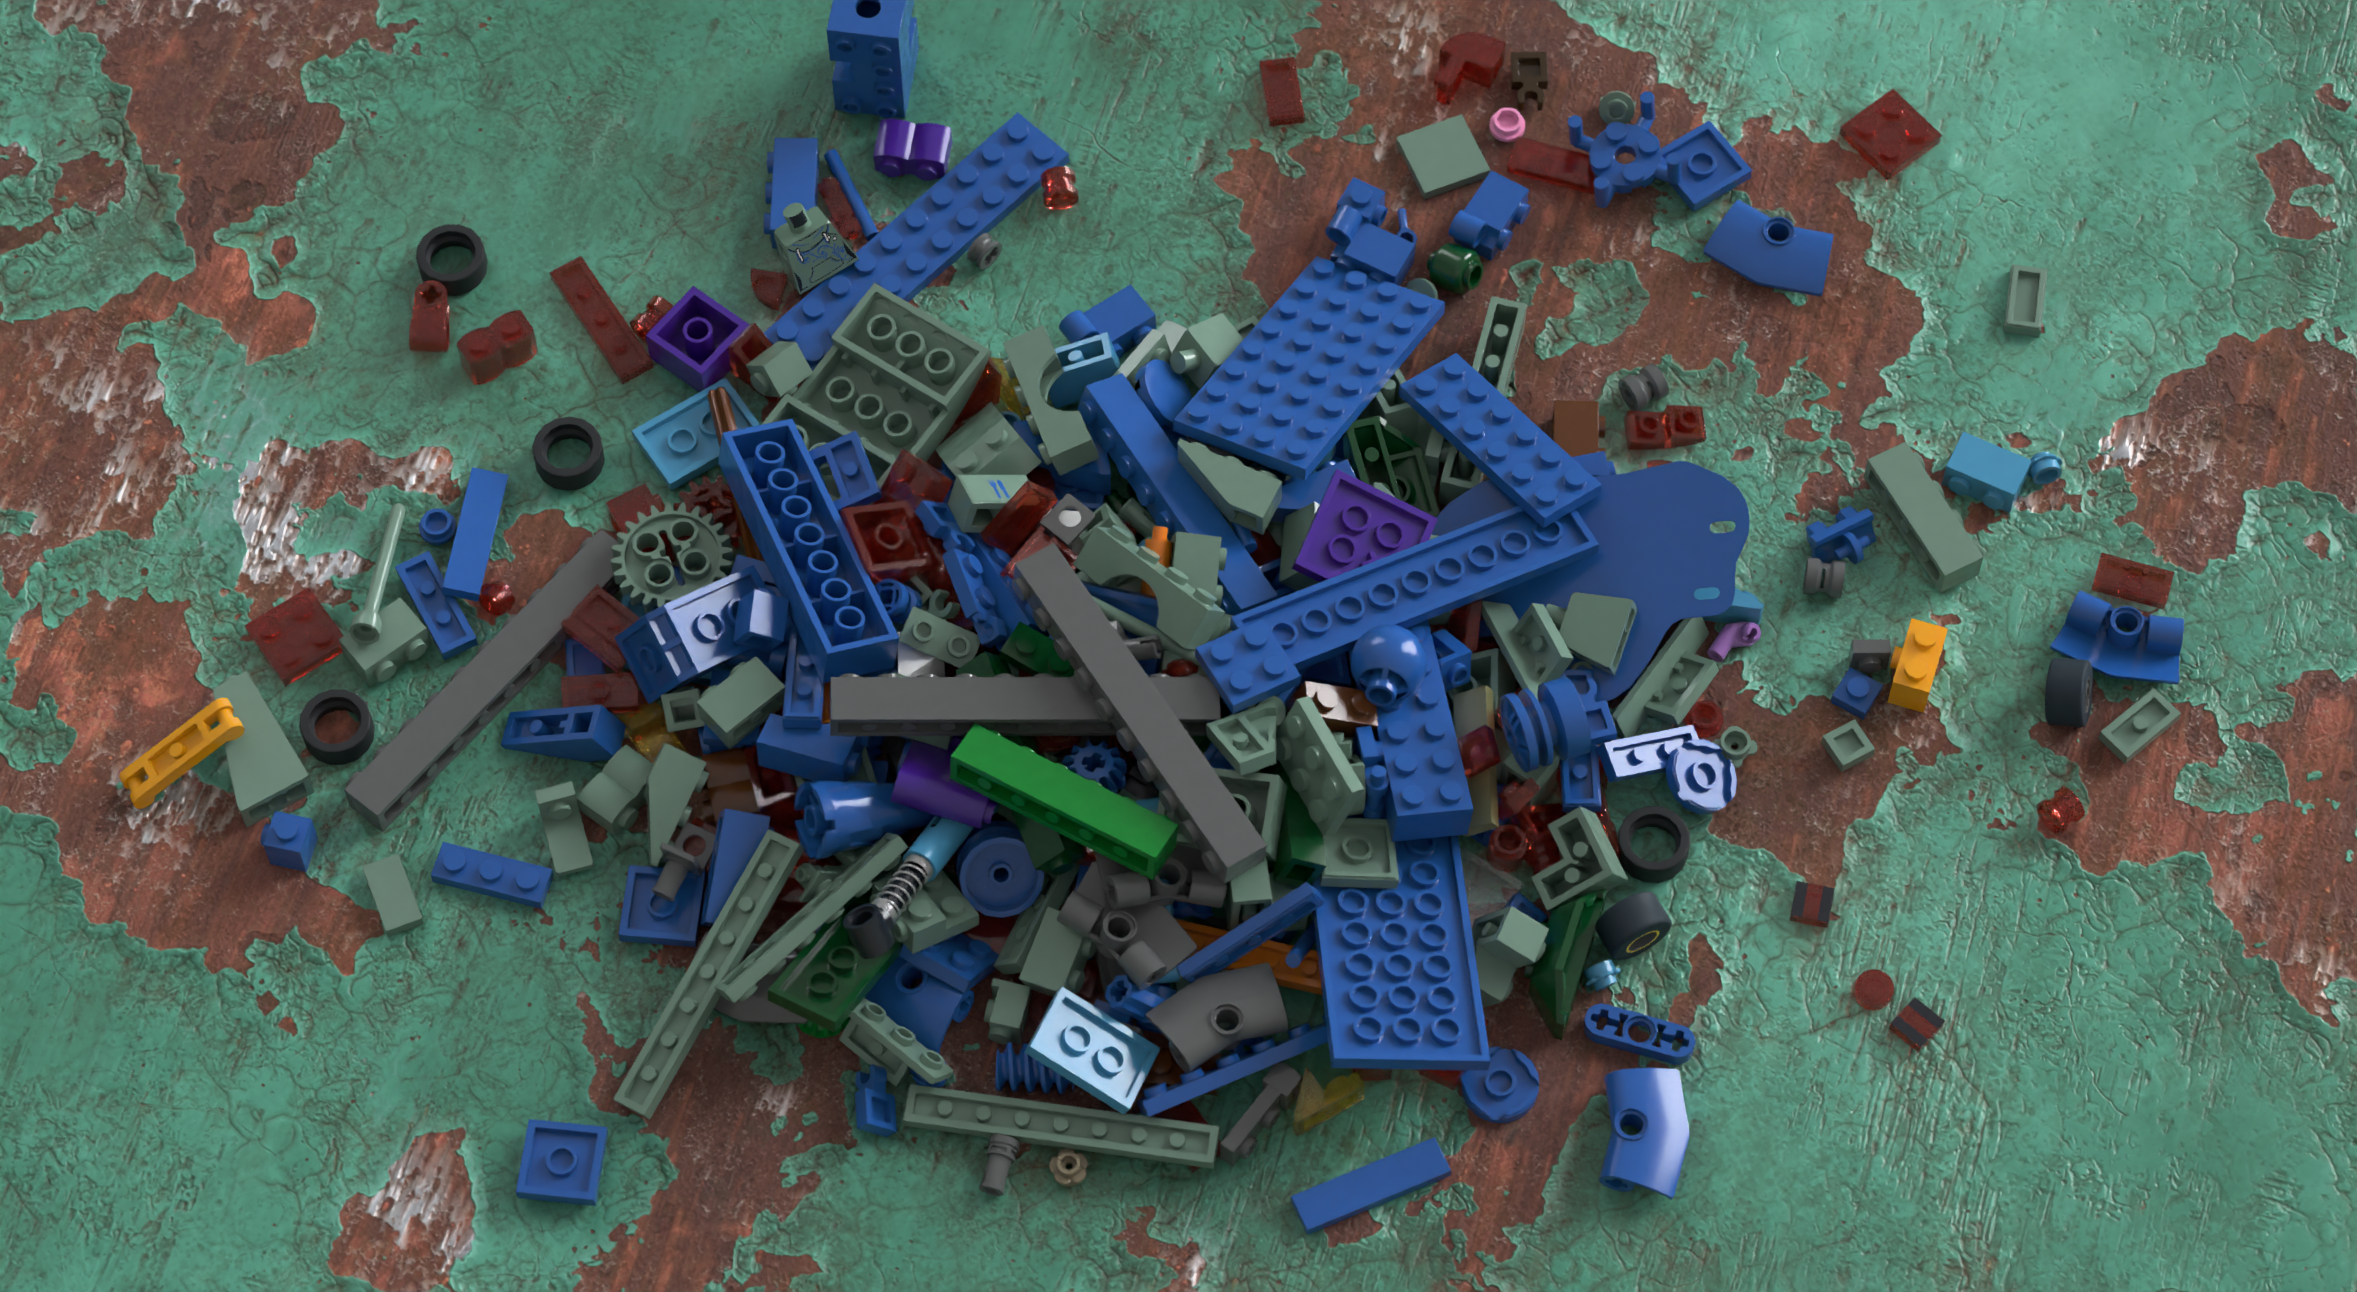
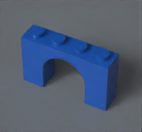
[756,651,898,782]

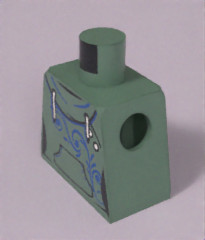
[774,203,859,294]

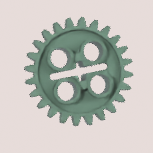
[611,502,734,613]

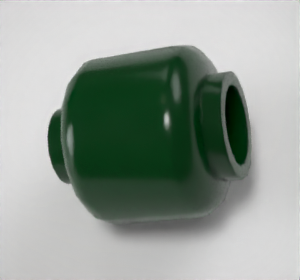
[1427,243,1483,295]

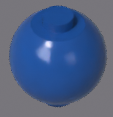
[1350,625,1427,706]

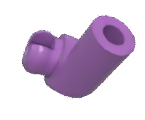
[1707,622,1761,662]

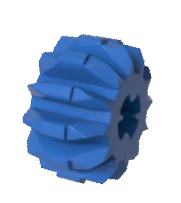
[1062,739,1127,794]

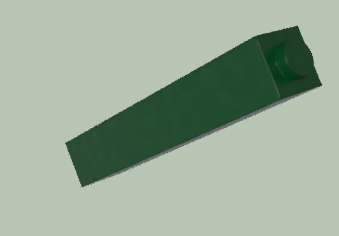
[956,651,1085,875]
[1260,686,1327,886]

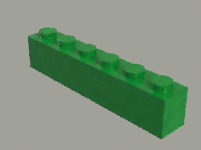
[950,724,1179,880]

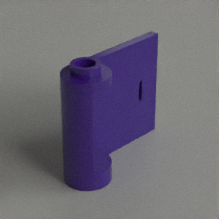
[891,736,997,829]

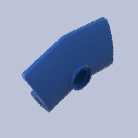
[1703,200,1834,296]
[2050,590,2184,684]
[864,956,974,1054]
[1599,1068,1689,1199]

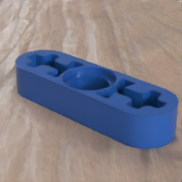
[1583,1004,1695,1065]

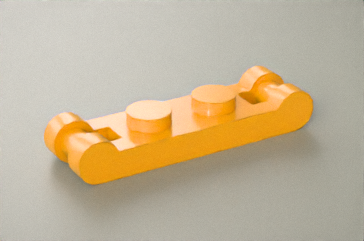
[119,698,244,809]

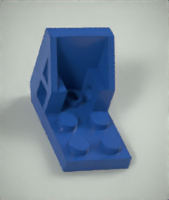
[614,565,789,704]

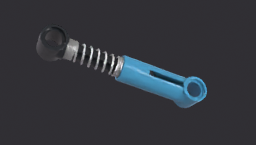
[843,799,1000,959]

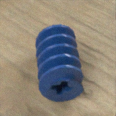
[995,1042,1075,1095]

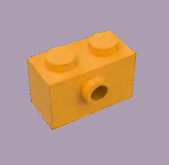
[1887,618,1948,713]

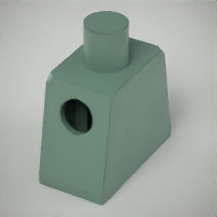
[1170,313,1244,389]
[1546,592,1638,676]

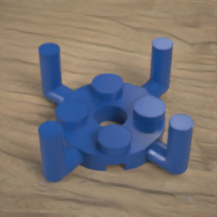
[1568,91,1682,209]

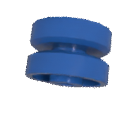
[955,820,1044,918]

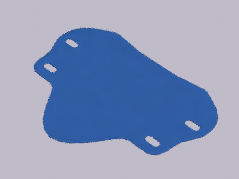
[1431,461,1750,702]

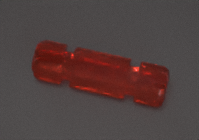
[818,177,862,240]

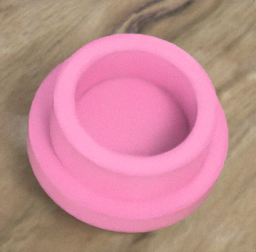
[1489,107,1525,142]

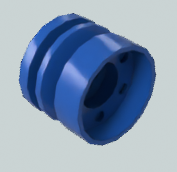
[1500,676,1591,773]

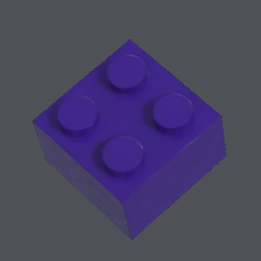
[646,286,752,392]

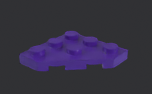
[1292,469,1438,582]

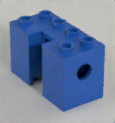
[827,0,919,118]

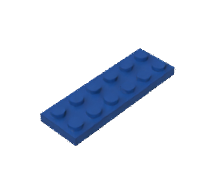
[1399,353,1602,528]

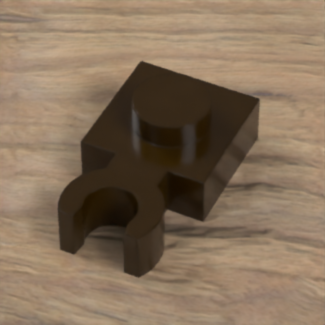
[1510,52,1548,111]

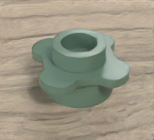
[1713,726,1758,768]

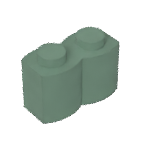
[577,745,653,836]

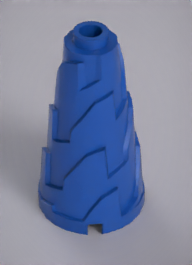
[794,780,935,860]

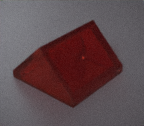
[840,501,934,584]

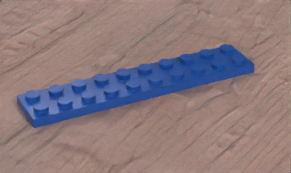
[762,112,1069,379]
[1230,505,1599,671]

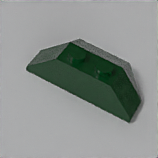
[1343,416,1440,517]
[1524,889,1607,1040]

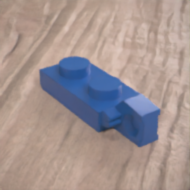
[943,547,1007,648]

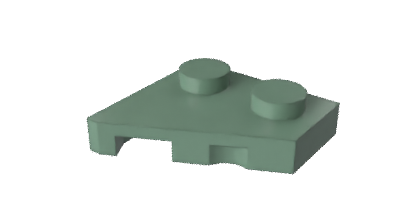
[1206,701,1277,776]

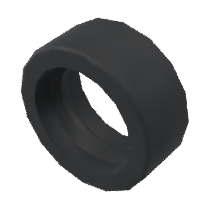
[416,224,487,296]
[532,417,605,491]
[299,689,375,765]
[1616,806,1690,883]

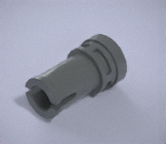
[979,1134,1020,1196]

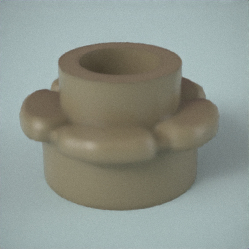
[1049,1148,1088,1187]

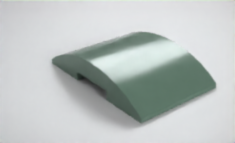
[761,283,991,522]

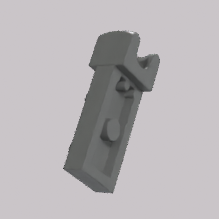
[1220,1062,1303,1167]

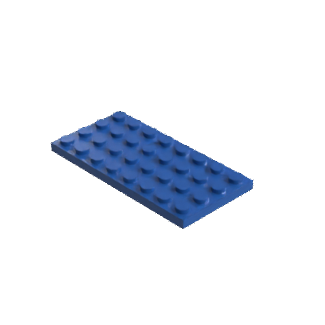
[1173,256,1445,481]
[1311,810,1491,1071]

